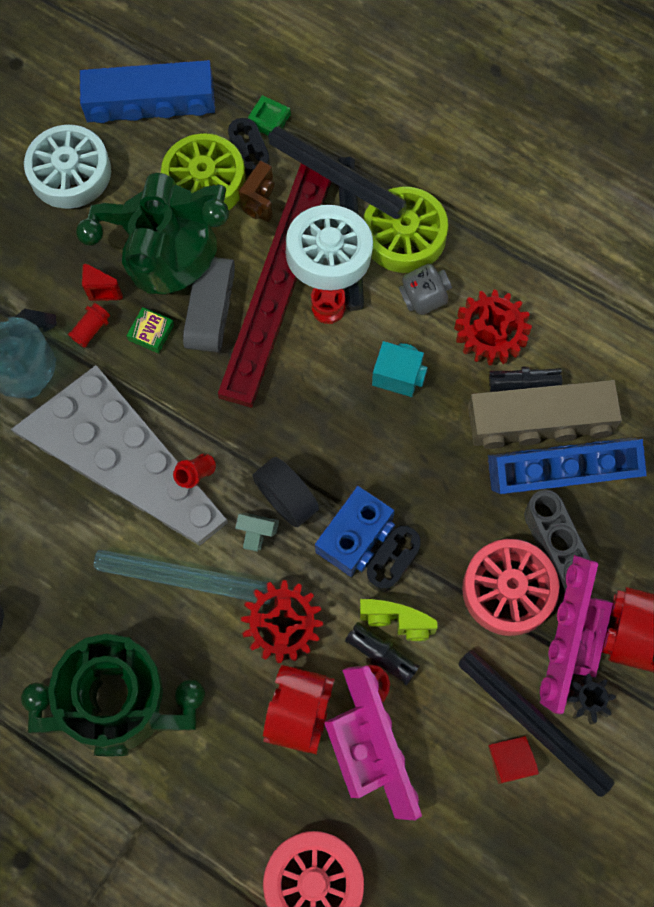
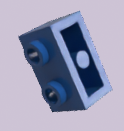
[315,486,395,577]

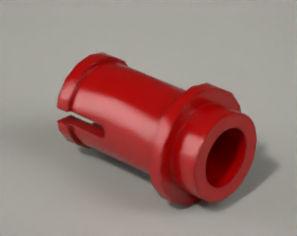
[67,303,110,348]
[173,453,216,488]

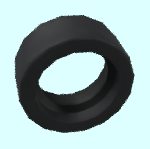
[252,457,319,527]

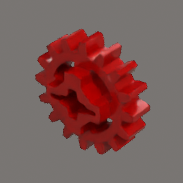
[454,290,532,365]
[240,580,323,663]

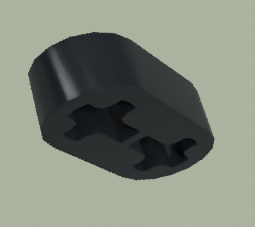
[228,118,270,177]
[367,526,420,592]

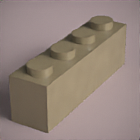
[468,380,622,449]

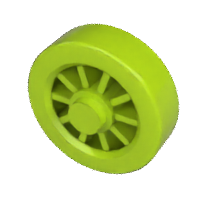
[161,133,246,210]
[363,186,448,273]

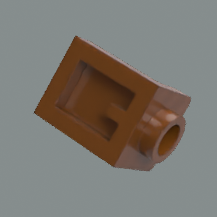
[239,160,275,222]

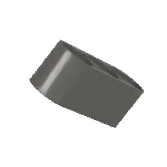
[183,257,235,353]
[524,489,591,595]

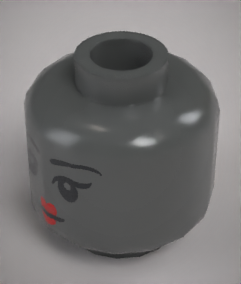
[399,264,452,315]

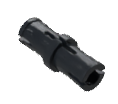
[489,367,562,392]
[345,622,420,686]

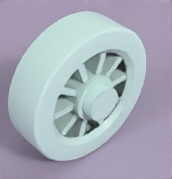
[24,125,111,209]
[286,205,373,290]

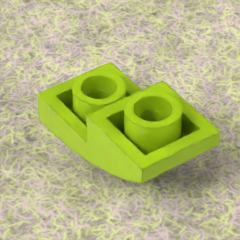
[360,599,438,641]

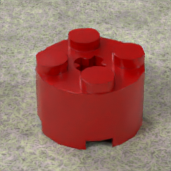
[602,587,654,673]
[263,665,335,755]

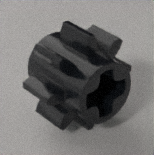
[566,674,616,725]

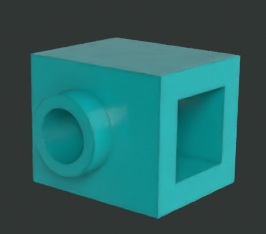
[372,341,428,397]

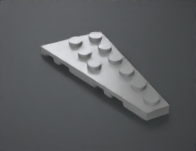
[11,365,228,546]

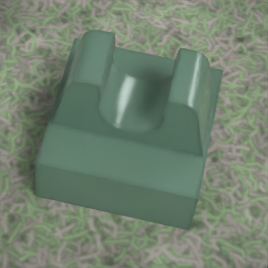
[235,512,279,552]

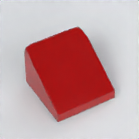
[82,264,123,301]
[488,736,539,784]

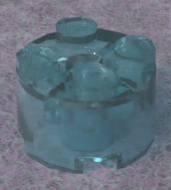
[0,317,56,399]

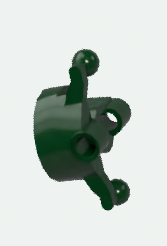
[76,173,229,294]
[21,633,205,757]

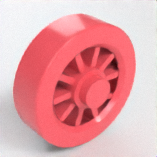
[462,539,560,636]
[263,831,364,907]

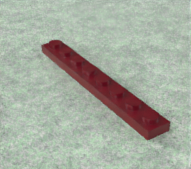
[218,163,332,408]

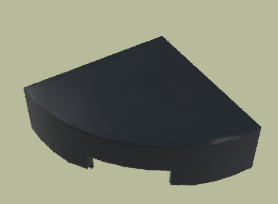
[8,308,57,335]

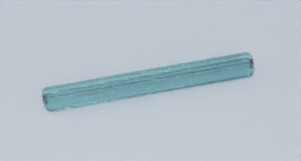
[93,550,273,604]

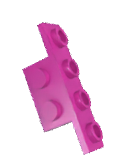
[540,555,613,714]
[324,665,422,821]

